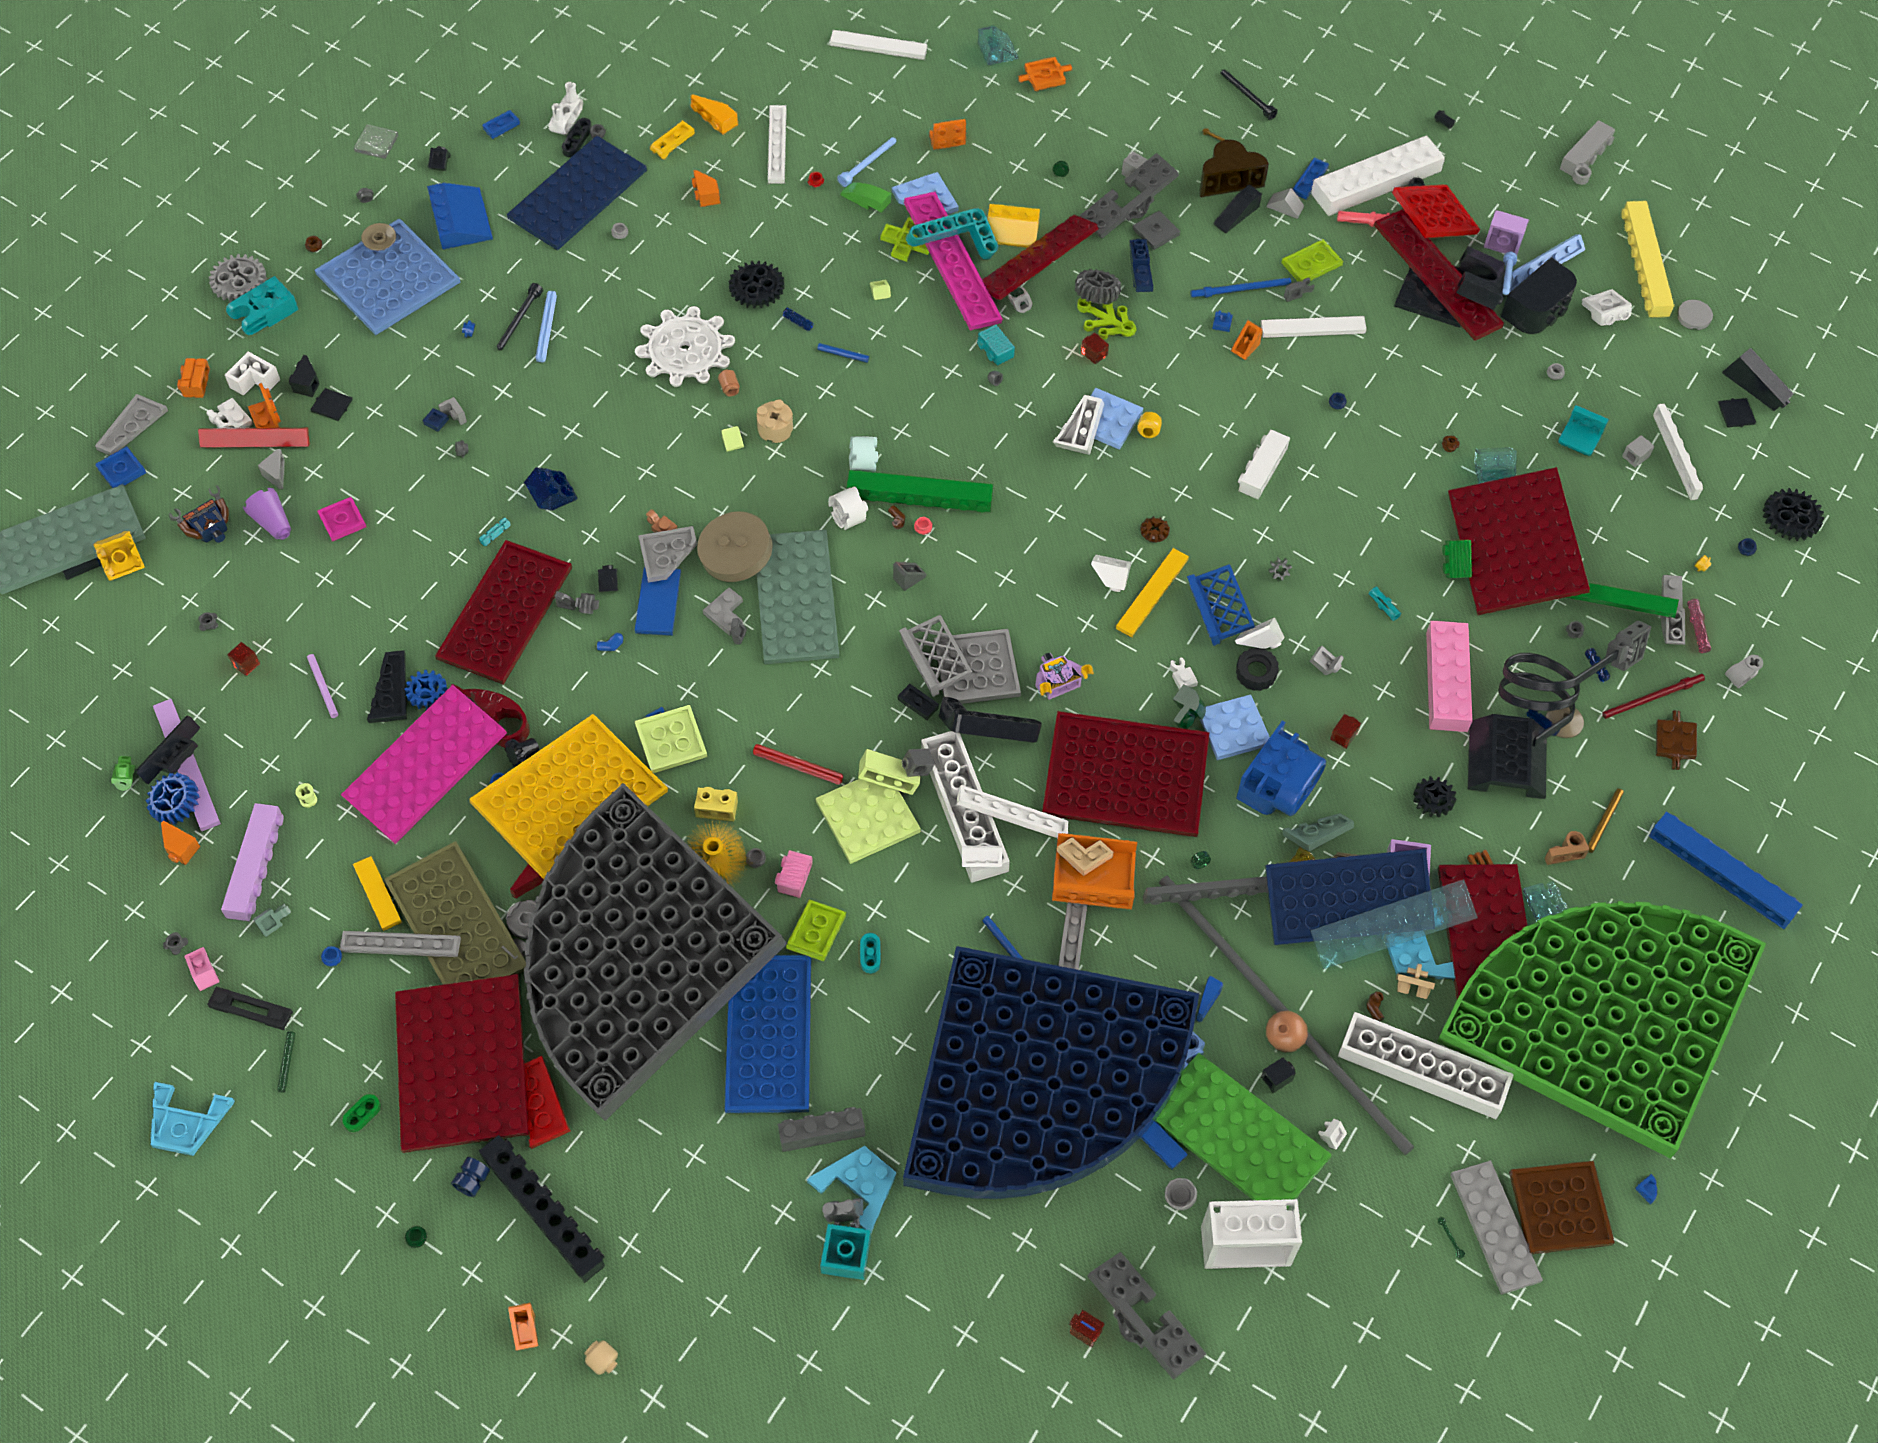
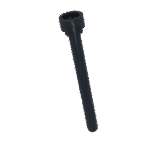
[1221,69,1278,120]
[497,283,543,350]

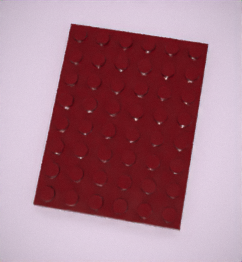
[1448,467,1590,615]
[1042,711,1210,837]
[395,974,529,1153]

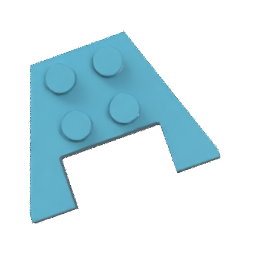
[1384,907,1455,980]
[151,1082,234,1156]
[807,1146,896,1233]

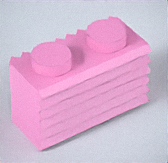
[775,850,813,898]

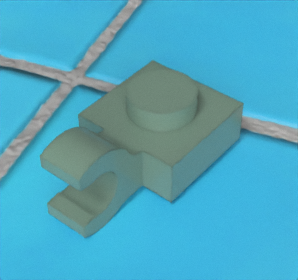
[253,904,291,937]

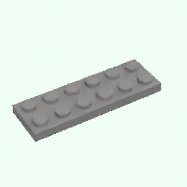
[1450,1161,1543,1295]

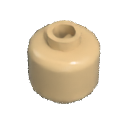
[585,1341,618,1375]

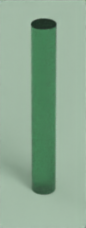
[277,1031,295,1093]

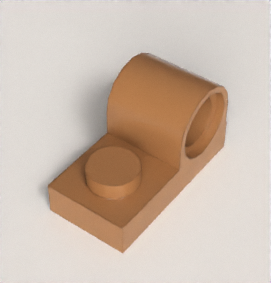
[1545,831,1589,865]

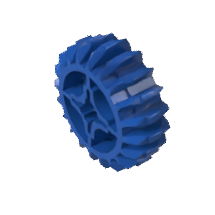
[145,772,200,825]

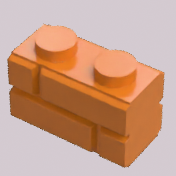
[177,358,210,398]

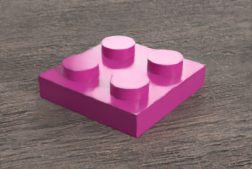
[317,497,366,541]

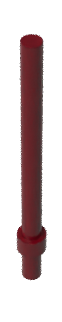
[1602,674,1705,719]

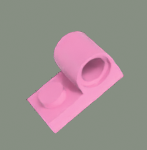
[184,947,220,991]

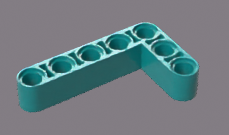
[906,208,998,260]

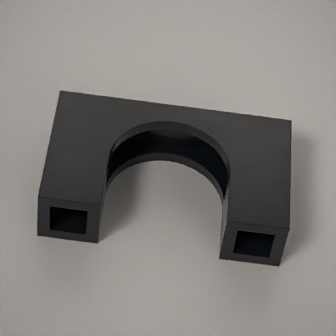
[1456,246,1505,310]

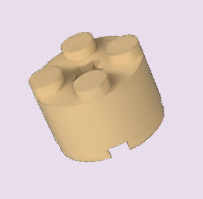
[757,400,793,443]

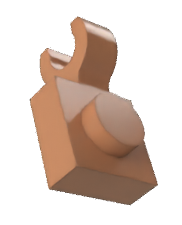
[646,509,678,533]

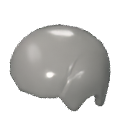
[1165,1178,1197,1211]

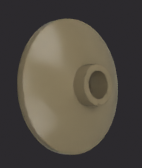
[361,223,396,251]
[1545,707,1584,738]

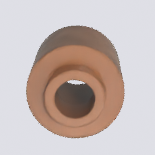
[718,370,740,397]

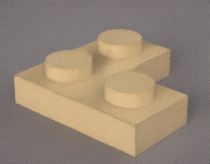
[1057,837,1113,876]

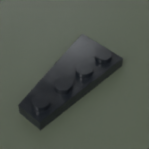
[367,650,407,723]

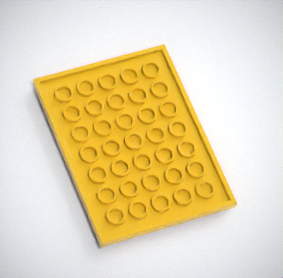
[470,714,668,879]

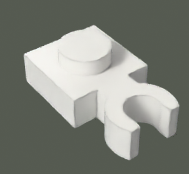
[1170,657,1198,690]

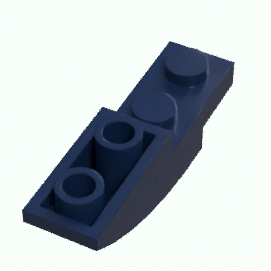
[1129,239,1153,292]

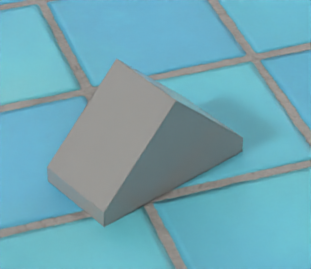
[1267,188,1304,219]
[258,449,285,489]

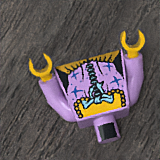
[1035,653,1094,700]

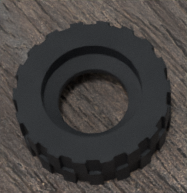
[1236,648,1279,691]

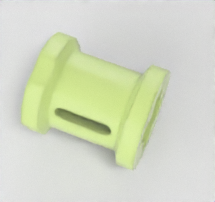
[296,783,317,808]

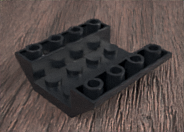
[1467,714,1547,799]

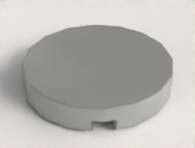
[1677,300,1713,330]
[506,900,536,939]

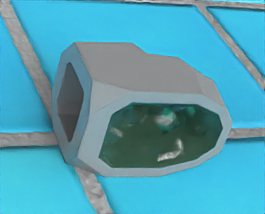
[1008,286,1033,313]

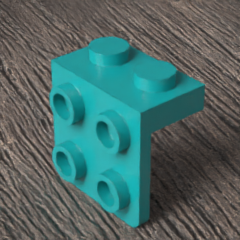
[1558,405,1609,456]

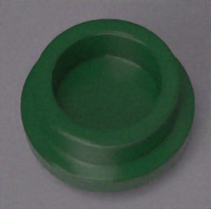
[1053,161,1069,177]
[405,1226,427,1248]

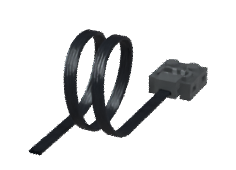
[1498,621,1651,747]

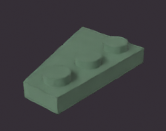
[1283,813,1354,852]

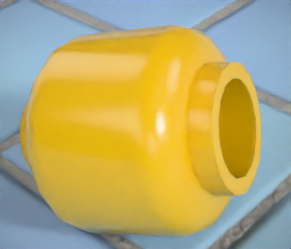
[1138,412,1162,438]

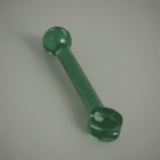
[1438,1217,1465,1259]

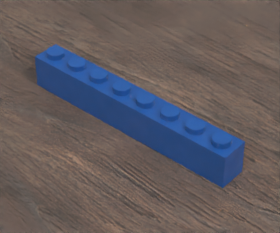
[1649,811,1803,929]

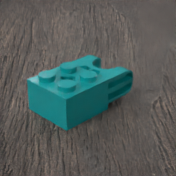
[226,276,299,335]

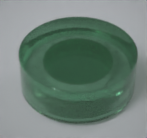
[1190,851,1211,869]

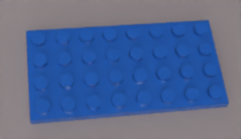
[725,955,811,1113]

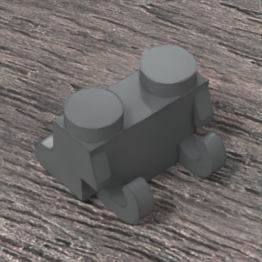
[822,1198,863,1228]

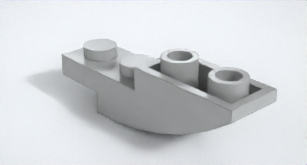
[1660,575,1685,645]

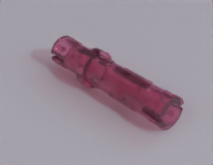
[1687,599,1711,653]

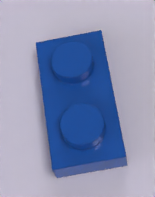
[482,110,520,139]

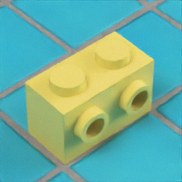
[694,787,738,822]

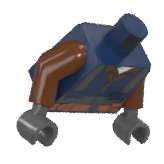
[169,485,229,543]

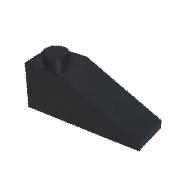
[1213,184,1262,234]

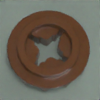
[1140,516,1170,542]

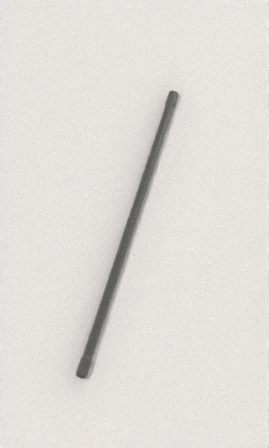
[1159,876,1414,1155]

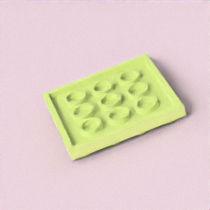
[816,779,921,864]

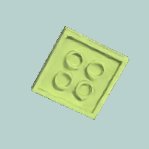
[635,705,707,773]

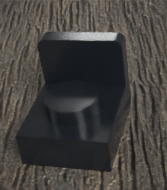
[428,146,451,171]

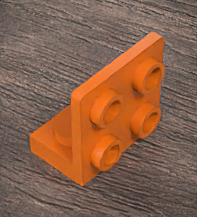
[929,119,966,150]
[248,383,281,428]

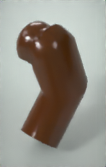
[888,505,906,529]
[1366,991,1385,1022]

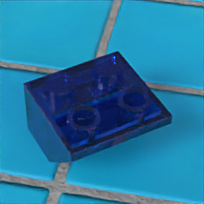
[524,467,578,510]

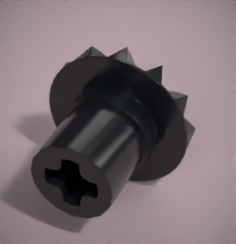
[505,738,540,768]

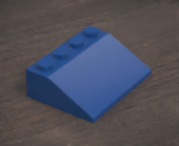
[427,183,493,250]

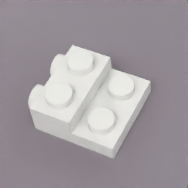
[1582,289,1632,326]

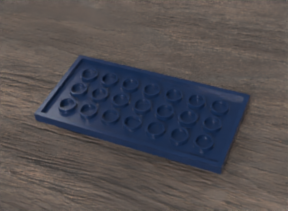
[507,136,647,251]
[1265,849,1435,945]

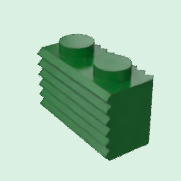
[1442,539,1472,578]

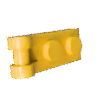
[650,121,695,159]

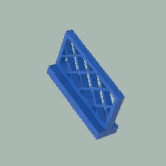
[1187,564,1255,646]

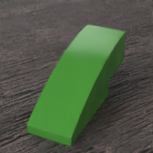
[841,182,891,213]

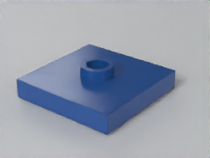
[95,446,146,488]

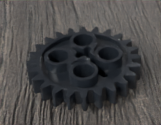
[729,260,785,309]
[1762,488,1824,541]

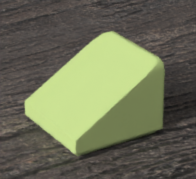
[870,280,891,300]
[721,426,744,452]

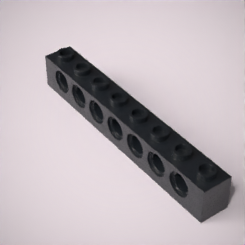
[479,1135,605,1283]

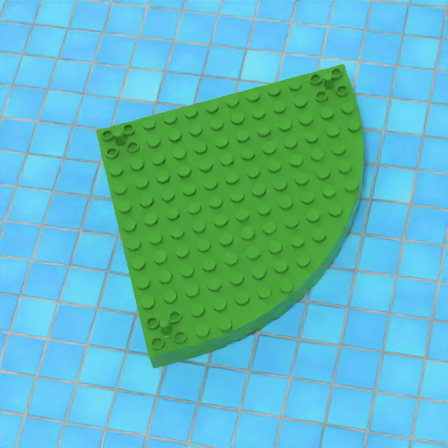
[1437,901,1766,1159]

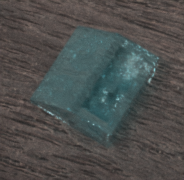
[978,25,1018,65]
[1475,447,1517,484]

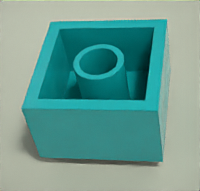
[820,1224,871,1280]

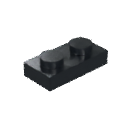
[898,683,939,720]

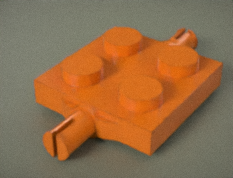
[1018,57,1072,91]

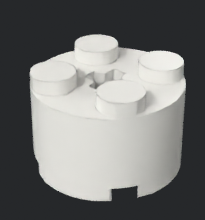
[828,487,868,530]

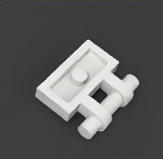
[207,398,253,428]

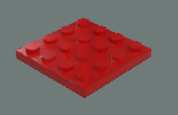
[1392,185,1480,238]

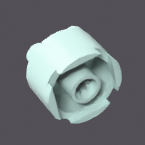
[849,436,878,473]

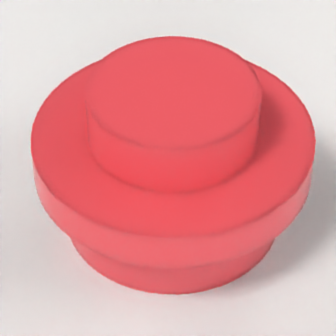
[914,517,932,535]

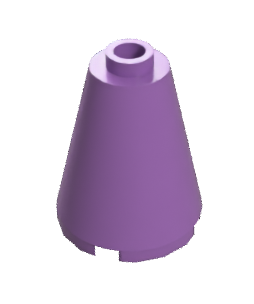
[243,488,291,540]

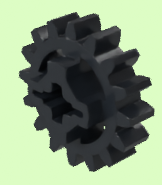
[1413,776,1457,818]

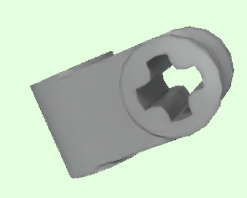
[1725,655,1763,688]

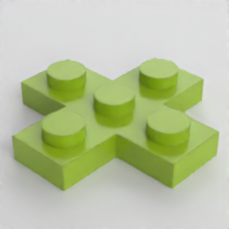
[880,217,929,262]

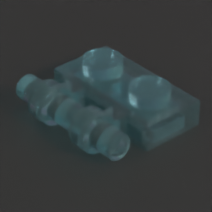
[1523,881,1569,922]

